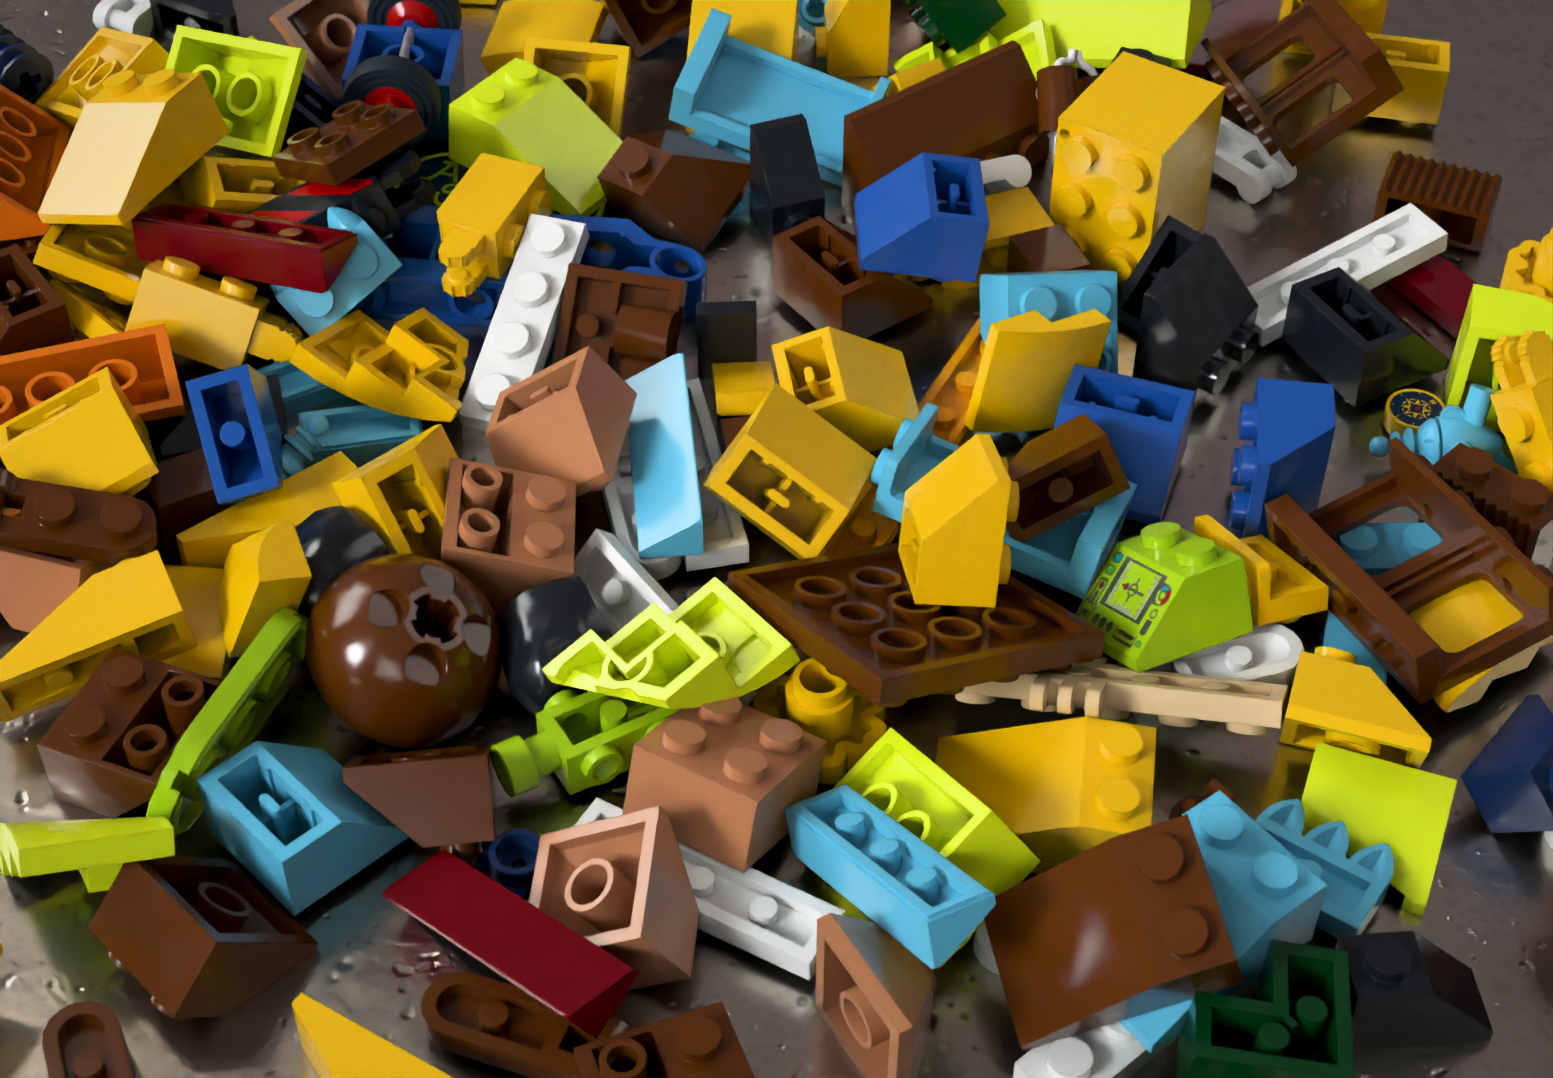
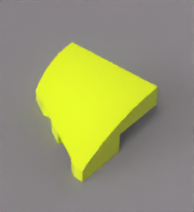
[1301,742,1457,917]

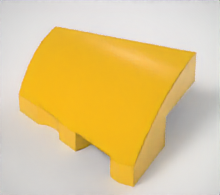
[219,521,312,658]

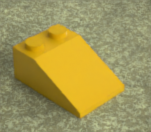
[34,27,169,131]
[38,69,229,225]
[935,716,1156,874]

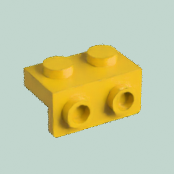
[1194,514,1329,627]

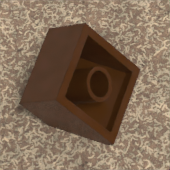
[88,856,319,1020]

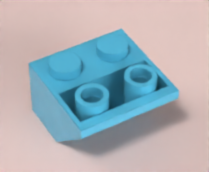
[979,270,1118,374]
[197,741,409,916]

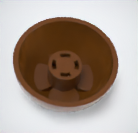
[305,554,502,748]

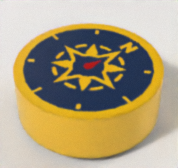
[1382,389,1446,435]

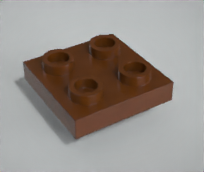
[272,100,426,186]
[551,263,688,381]

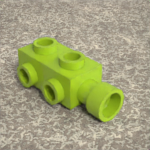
[490,689,679,798]

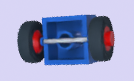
[342,0,465,151]

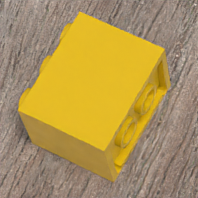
[1049,51,1226,286]

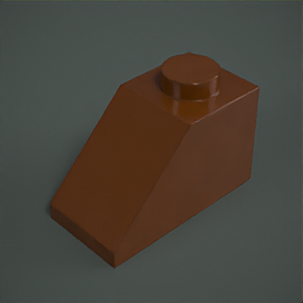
[1006,413,1130,543]

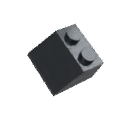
[1132,233,1259,413]

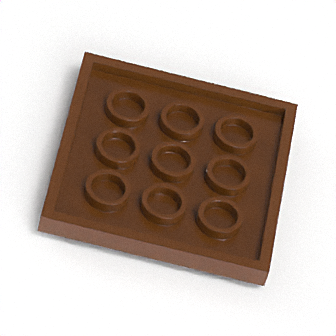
[727,543,1106,707]

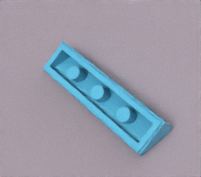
[625,353,704,559]
[785,784,996,969]

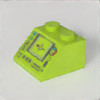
[1075,522,1254,673]

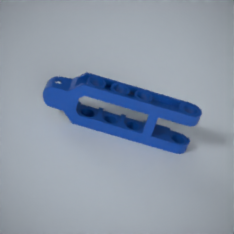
[348,205,707,331]

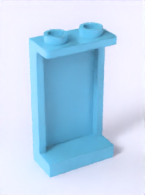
[668,8,891,187]
[870,402,1137,599]

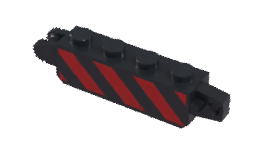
[199,149,436,298]

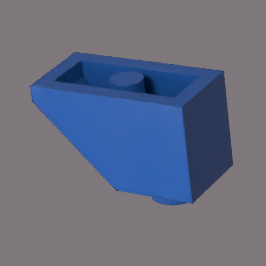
[185,364,283,506]

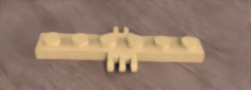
[955,657,1288,735]

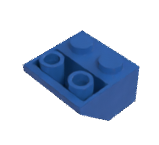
[854,152,989,282]
[1053,364,1195,524]
[1229,378,1336,540]

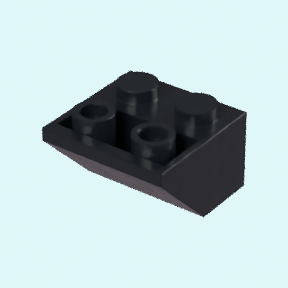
[1281,267,1450,407]

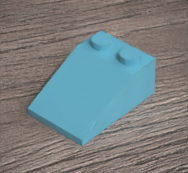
[1118,790,1328,1054]

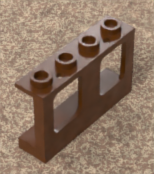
[1201,0,1404,167]
[1264,438,1553,705]

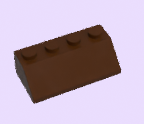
[842,40,1049,216]

